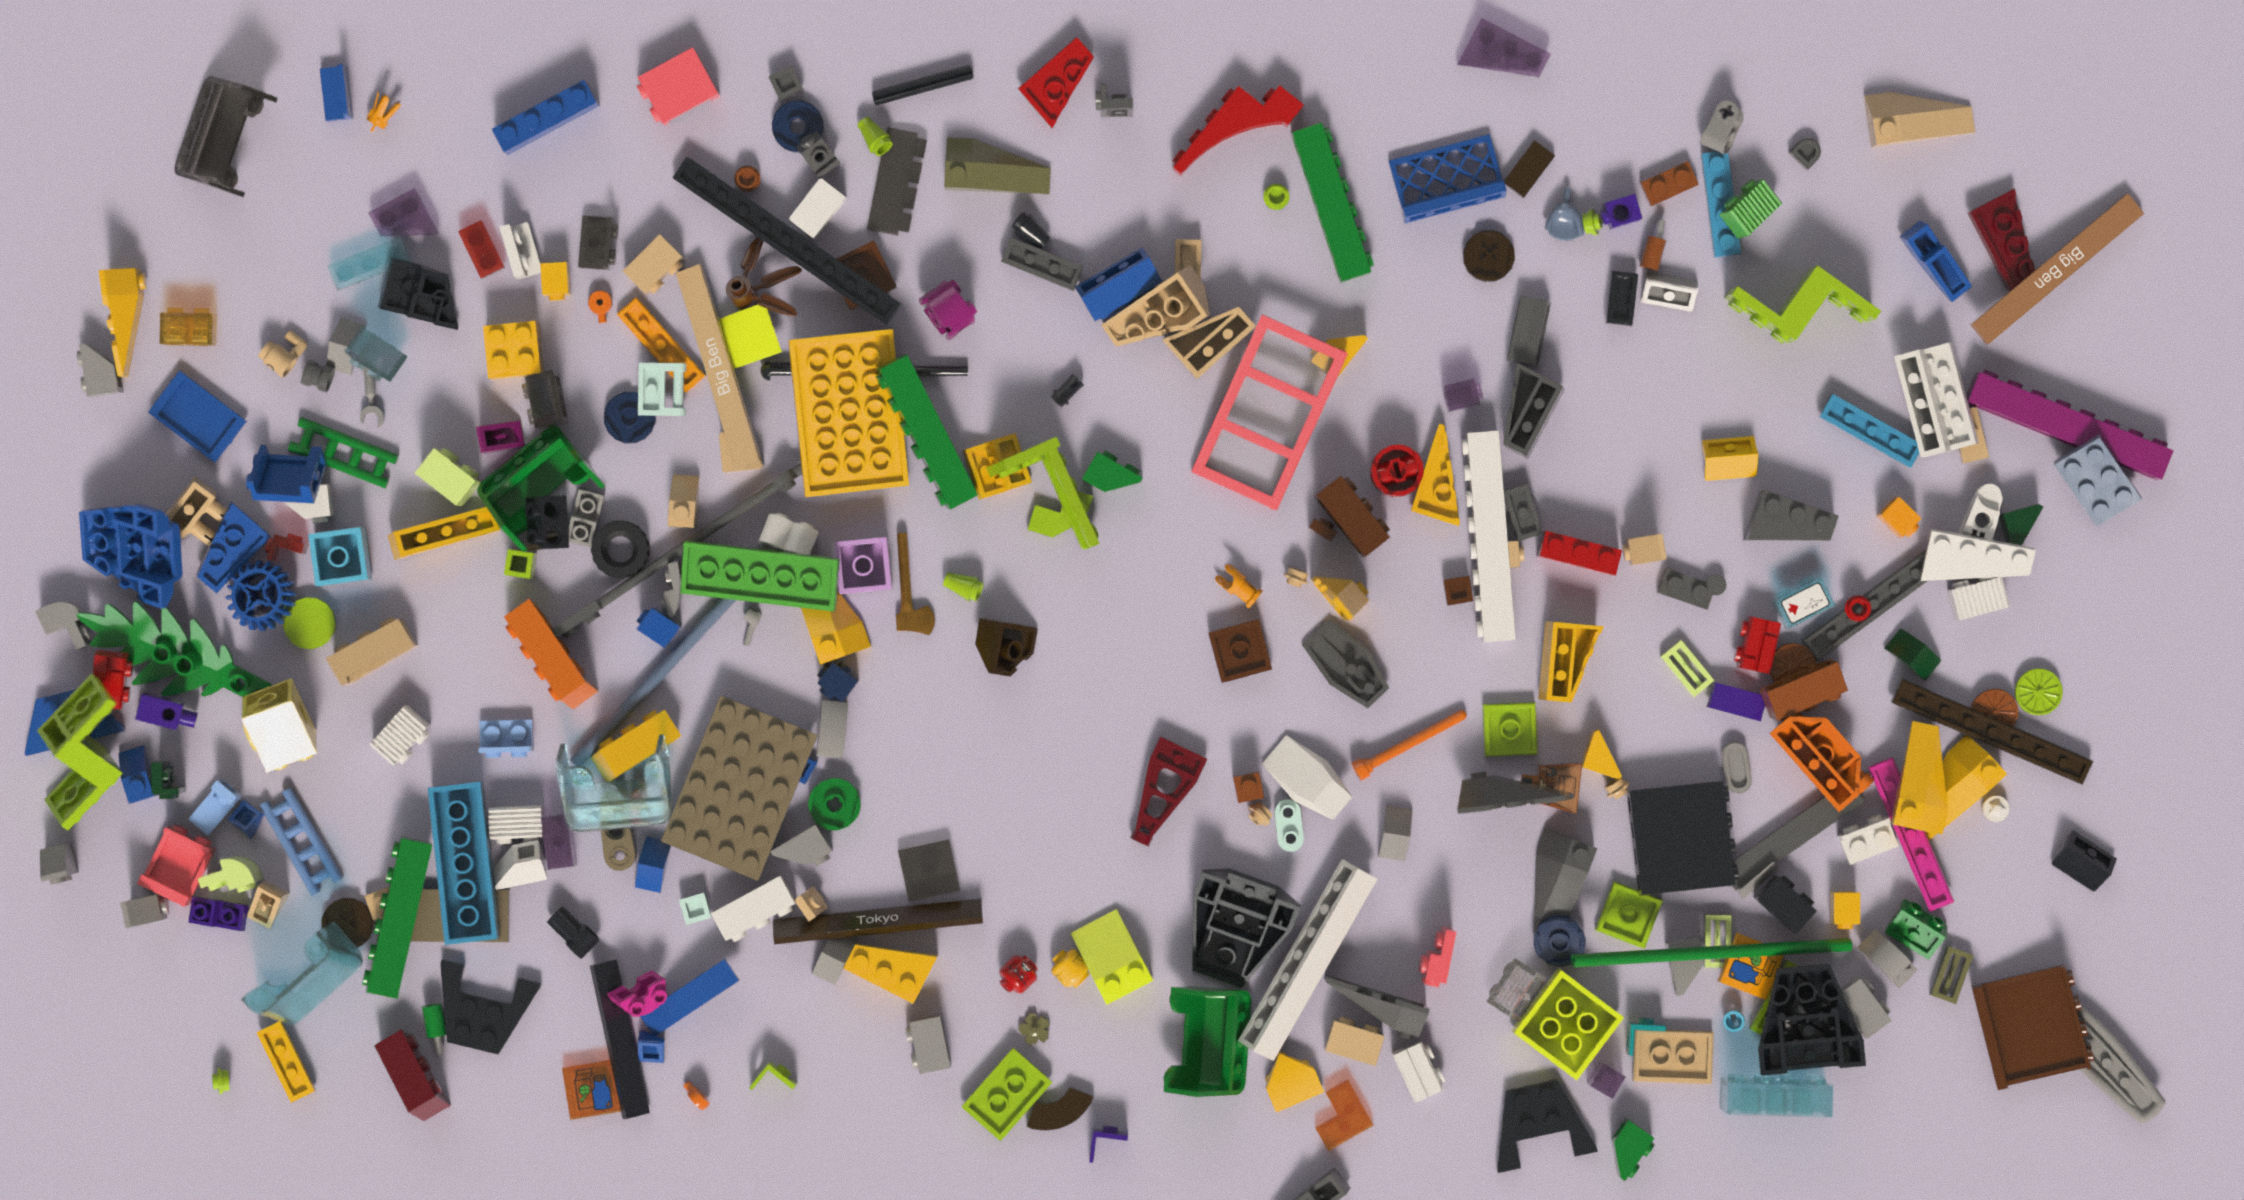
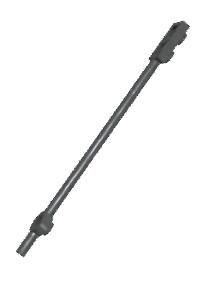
[552,463,802,639]

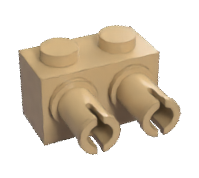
[165,476,227,547]

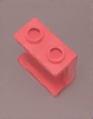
[637,47,720,126]
[137,824,217,907]

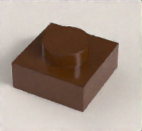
[1308,517,1337,542]
[1443,576,1473,606]

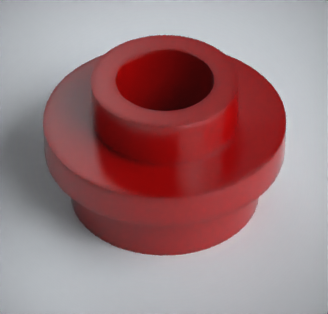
[1844,595,1871,621]

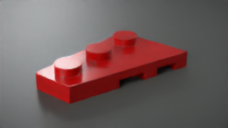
[1017,37,1094,128]

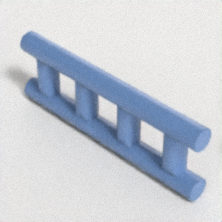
[259,787,343,896]

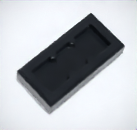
[1606,271,1638,326]

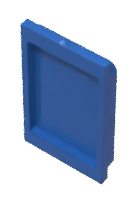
[148,371,247,463]

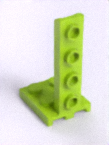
[986,436,1100,550]

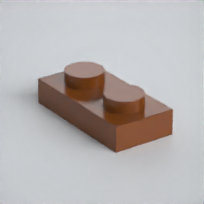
[1640,161,1699,207]

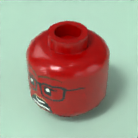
[999,955,1038,994]

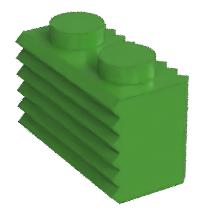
[1719,179,1782,238]

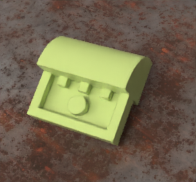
[197,856,263,893]

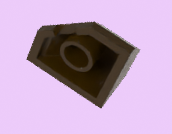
[975,618,1038,677]

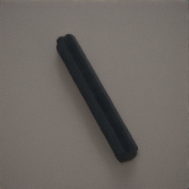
[872,65,974,105]

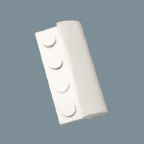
[1894,342,1979,458]

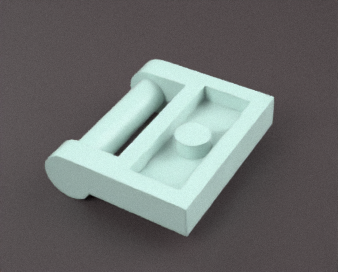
[638,363,687,416]

